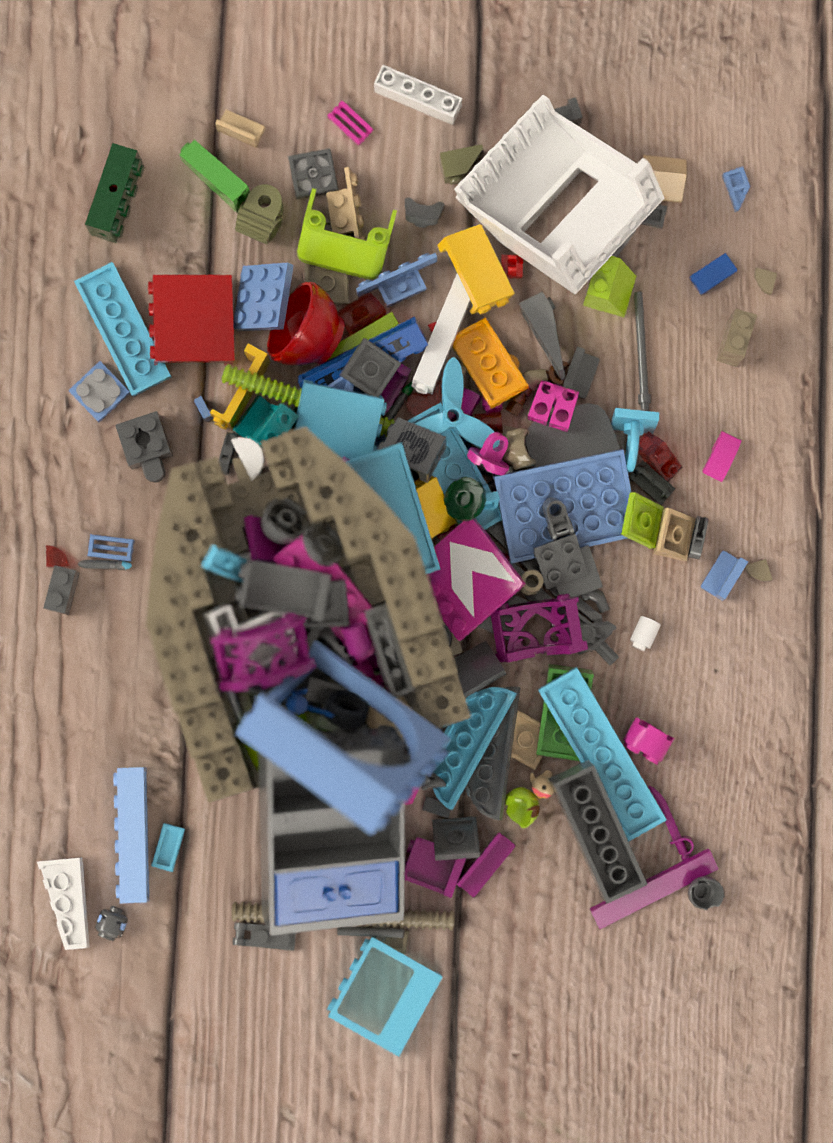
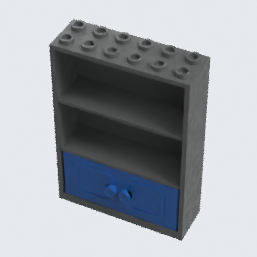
[259,725,405,935]

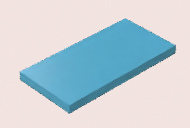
[345,443,440,574]

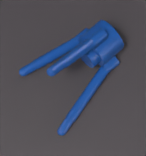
[286,688,334,718]

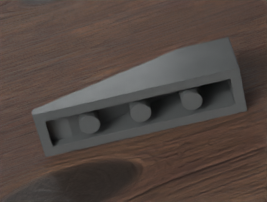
[519,291,565,381]
[364,604,414,698]

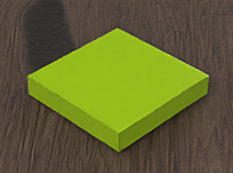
[621,492,664,548]

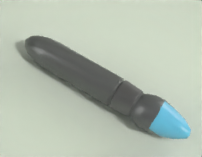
[78,560,132,570]

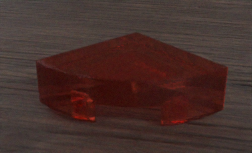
[46,545,70,568]

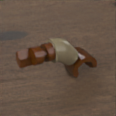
[505,361,570,416]

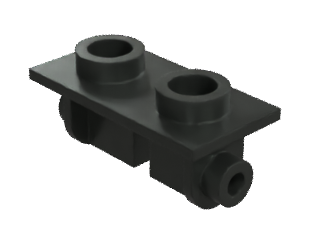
[629,460,675,505]

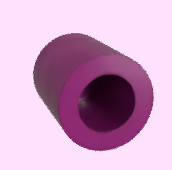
[341,622,371,659]

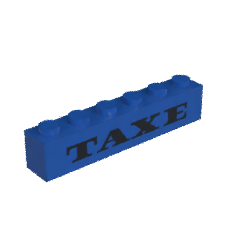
[298,316,428,388]

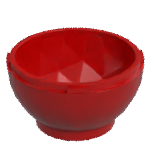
[267,282,345,366]

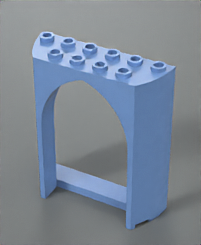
[236,640,450,835]

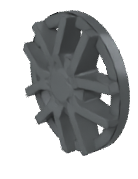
[319,632,353,665]

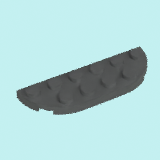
[465,687,521,821]

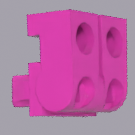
[528,380,579,433]

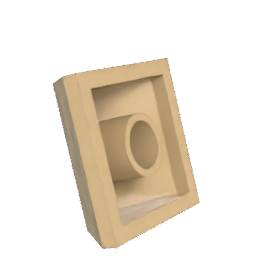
[643,155,687,203]
[653,508,696,561]

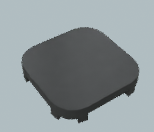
[525,403,620,468]

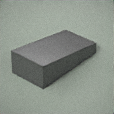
[422,797,451,818]

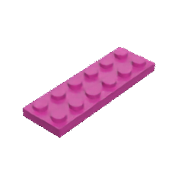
[273,534,375,664]

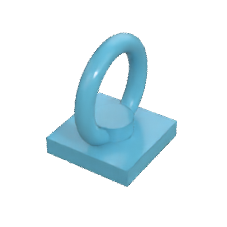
[611,408,659,473]

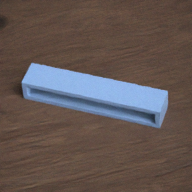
[113,767,150,903]

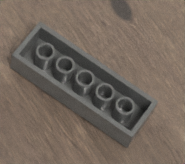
[549,760,647,904]

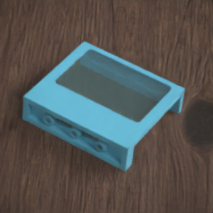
[327,936,443,1057]

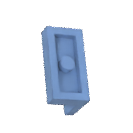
[701,551,748,601]

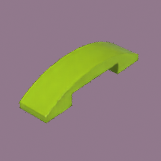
[327,312,399,361]

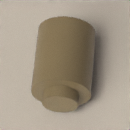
[520,570,543,596]

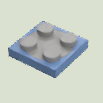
[68,361,130,422]

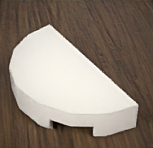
[231,437,265,480]

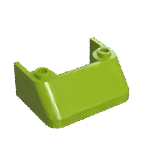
[297,188,397,280]

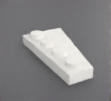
[37,857,90,950]

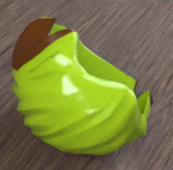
[505,787,540,829]

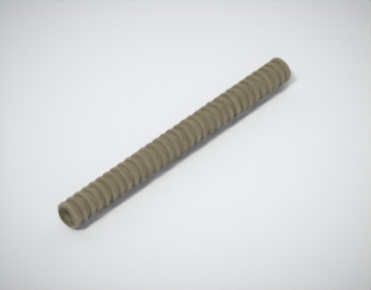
[232,902,454,930]

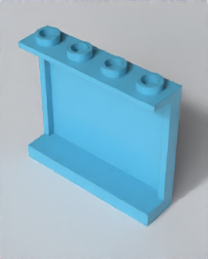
[293,380,387,460]

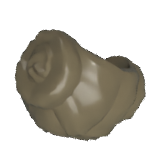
[503,428,536,471]

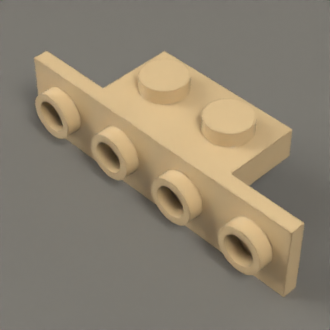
[327,167,367,241]

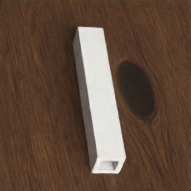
[412,273,471,395]

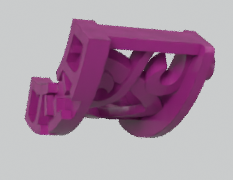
[491,593,588,663]
[211,612,316,691]

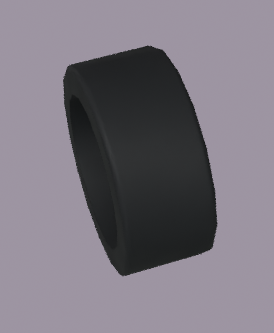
[324,691,370,730]

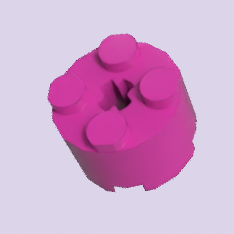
[623,717,675,765]

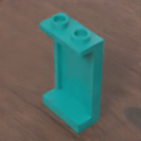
[232,395,299,448]

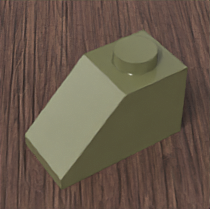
[440,144,483,185]

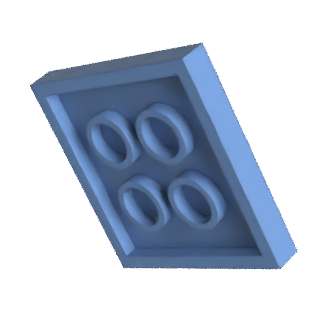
[233,263,294,331]

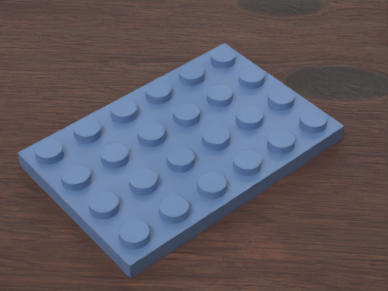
[493,449,631,563]

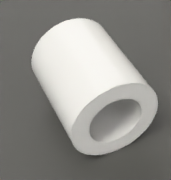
[630,616,661,651]

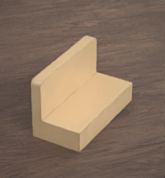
[215,109,265,148]

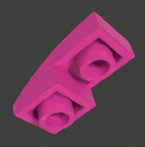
[702,431,741,482]

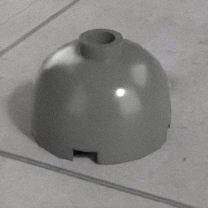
[261,498,309,545]

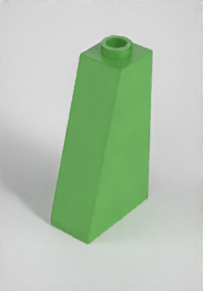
[179,139,250,213]

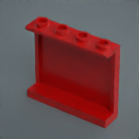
[148,275,235,365]

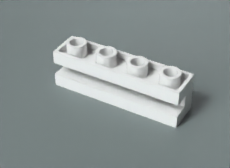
[374,65,462,125]

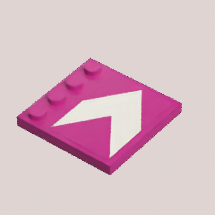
[427,519,526,641]

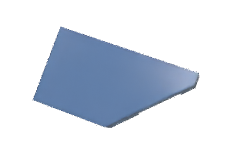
[722,167,750,212]

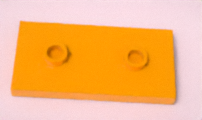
[452,317,529,409]

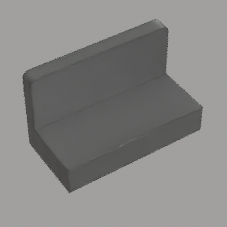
[563,346,600,399]

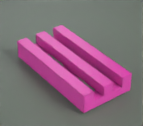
[327,100,373,146]

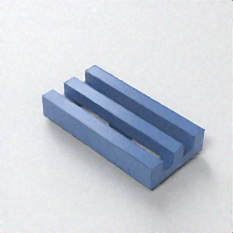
[87,534,135,562]

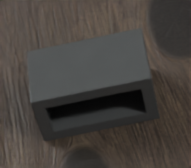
[43,565,80,615]

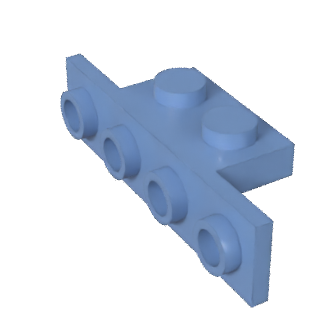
[356,253,437,308]

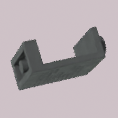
[377,417,447,483]

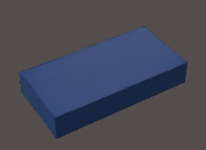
[689,253,738,295]

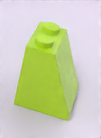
[583,256,636,317]

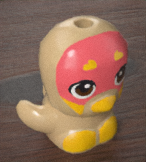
[530,770,554,799]

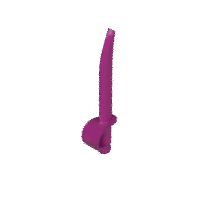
[648,785,694,861]

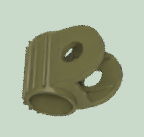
[235,184,284,245]

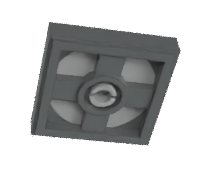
[288,148,338,200]

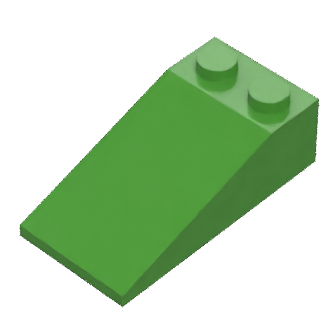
[536,664,594,761]

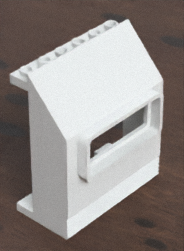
[454,95,664,295]

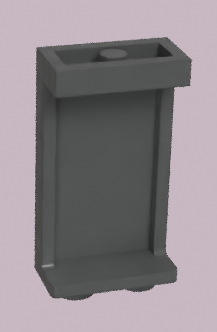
[235,559,331,621]

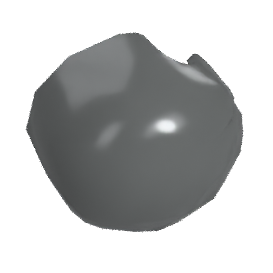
[687,876,725,911]

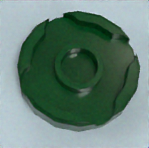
[444,477,486,522]

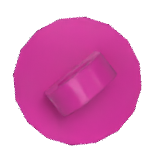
[467,432,509,476]

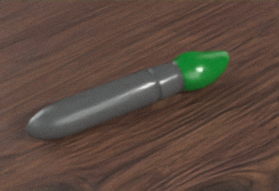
[385,381,414,420]

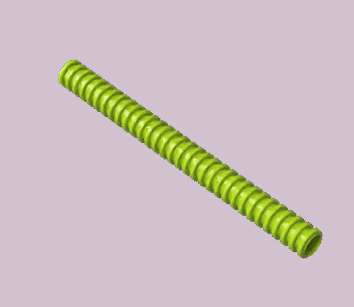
[221,364,395,438]

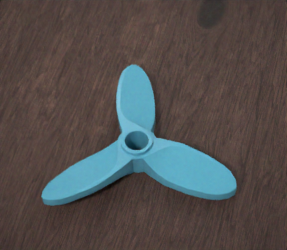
[416,357,500,448]

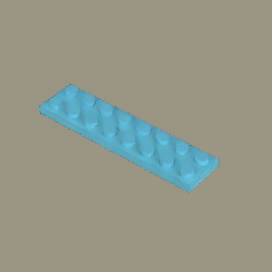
[538,667,667,842]

